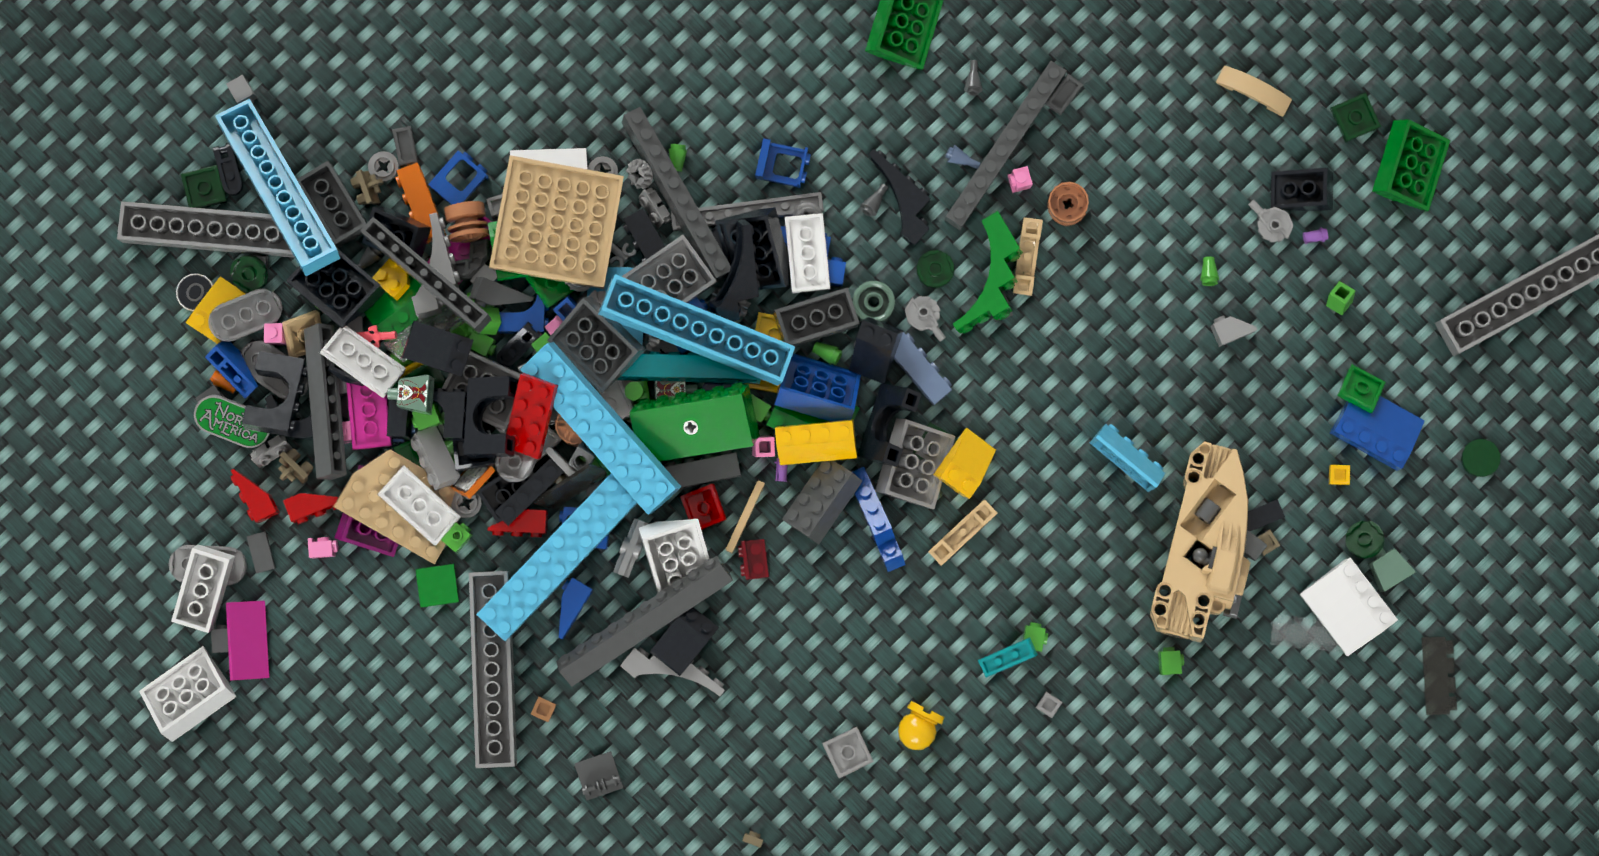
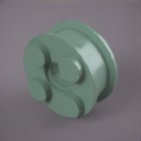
[852,281,895,322]

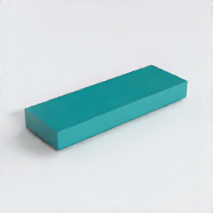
[978,637,1038,678]

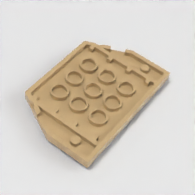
[333,449,455,564]

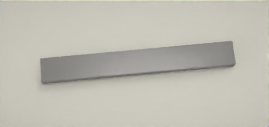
[671,192,824,231]

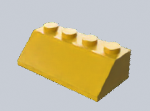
[775,419,857,465]

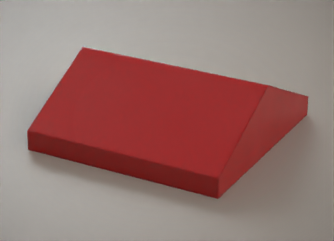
[680,483,727,530]

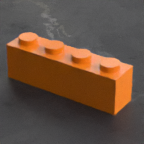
[395,162,447,244]

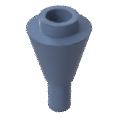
[945,145,980,169]

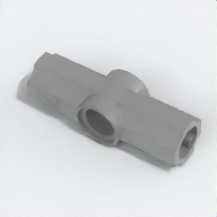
[613,518,648,578]

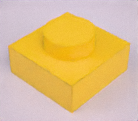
[1329,465,1350,485]

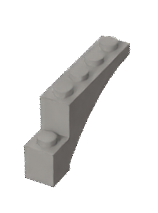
[412,212,461,319]
[620,647,725,696]

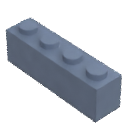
[894,332,952,406]

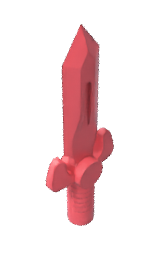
[356,325,397,348]

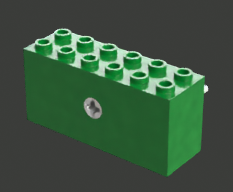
[629,382,760,461]

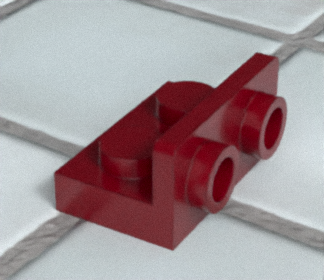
[738,539,769,580]

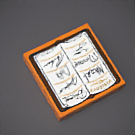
[450,466,495,499]

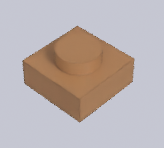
[531,697,557,722]

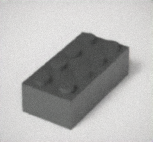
[297,161,367,248]
[773,287,860,346]
[782,460,862,545]

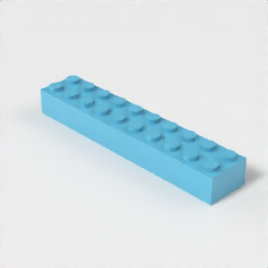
[215,99,340,276]
[598,274,795,386]
[520,342,681,514]
[476,473,637,642]

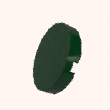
[916,250,955,288]
[230,255,268,293]
[1461,439,1501,477]
[1345,521,1385,559]

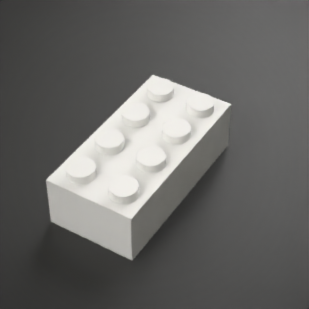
[171,545,235,633]

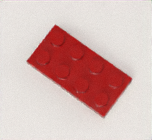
[506,373,558,459]

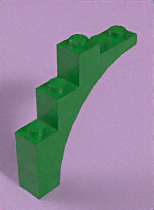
[953,211,1023,334]

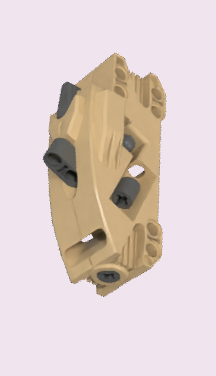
[1150,442,1267,643]

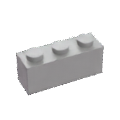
[411,426,461,490]

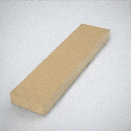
[726,481,765,554]

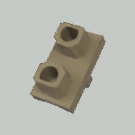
[350,170,384,205]
[278,448,313,484]

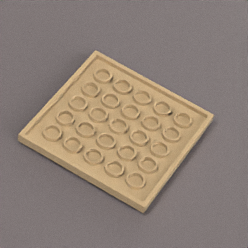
[489,155,624,289]

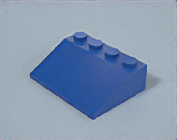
[774,354,861,422]
[1330,396,1425,471]

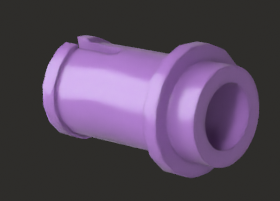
[1303,227,1328,244]
[775,458,788,482]

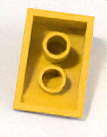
[186,276,246,344]
[933,428,996,499]

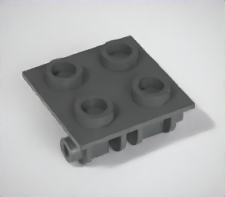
[574,751,623,801]

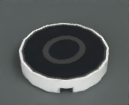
[176,274,213,311]

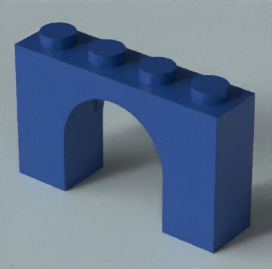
[498,277,550,334]

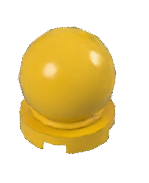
[898,701,945,750]

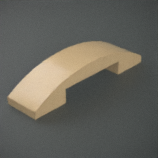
[1215,65,1292,117]
[1013,217,1043,296]
[928,499,998,566]

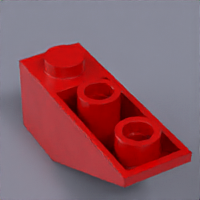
[230,469,280,523]
[283,493,339,524]
[487,509,548,538]

